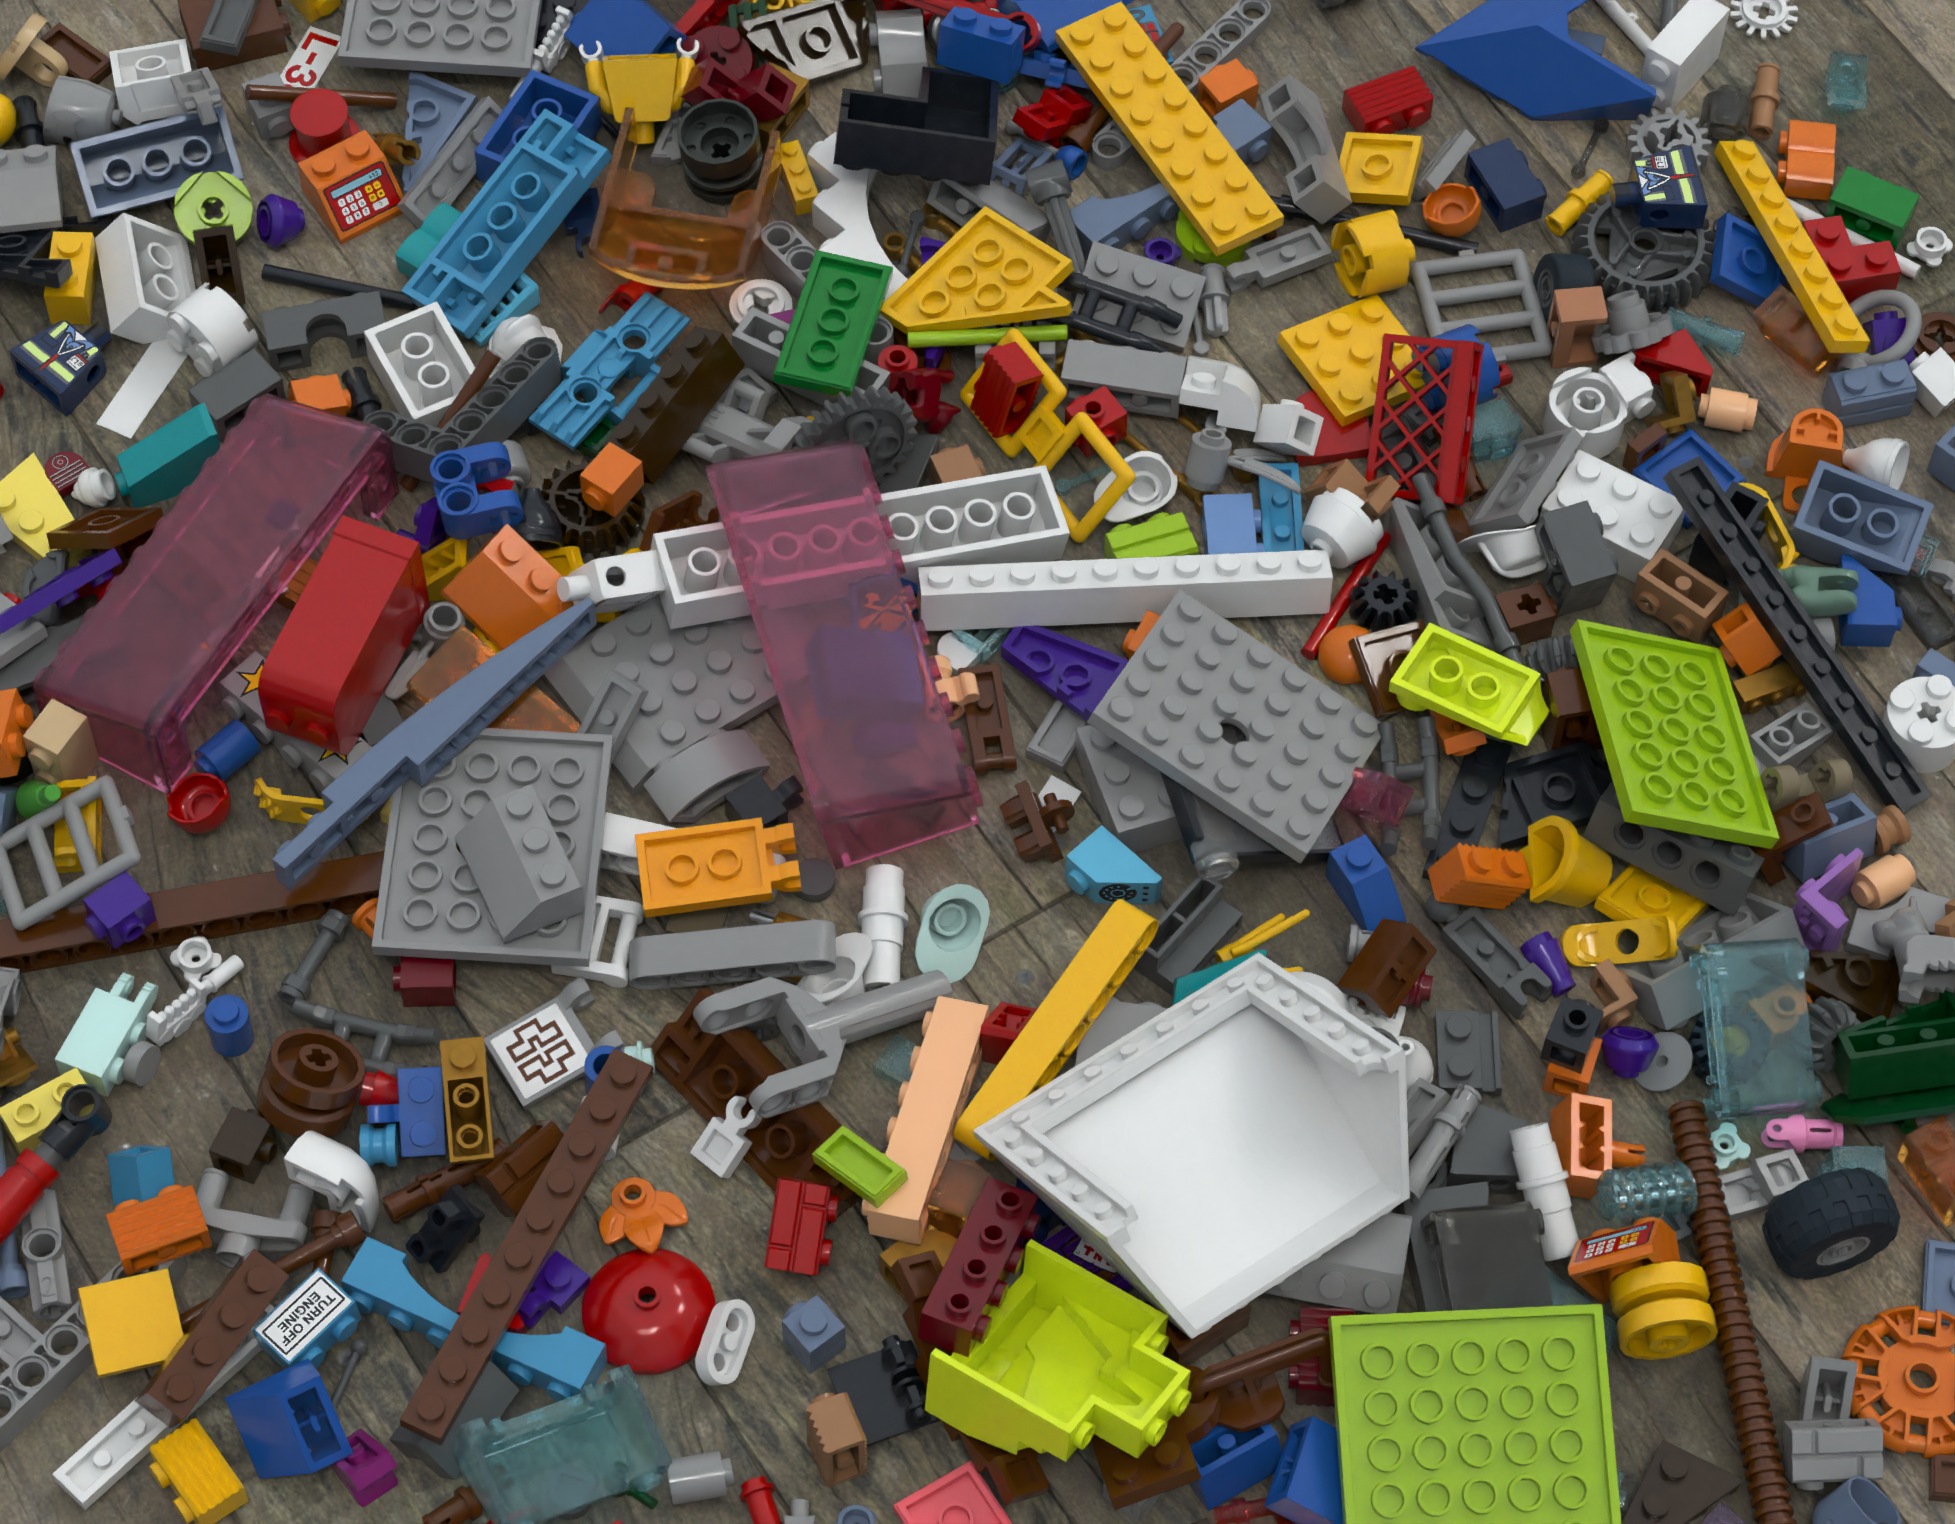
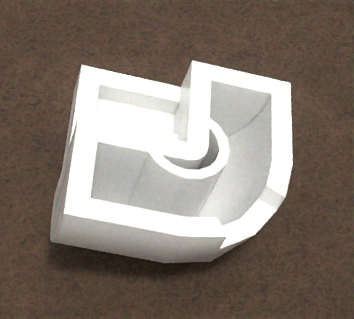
[1179,356,1261,432]
[284,1130,380,1233]

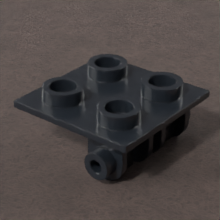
[827,1335,941,1446]

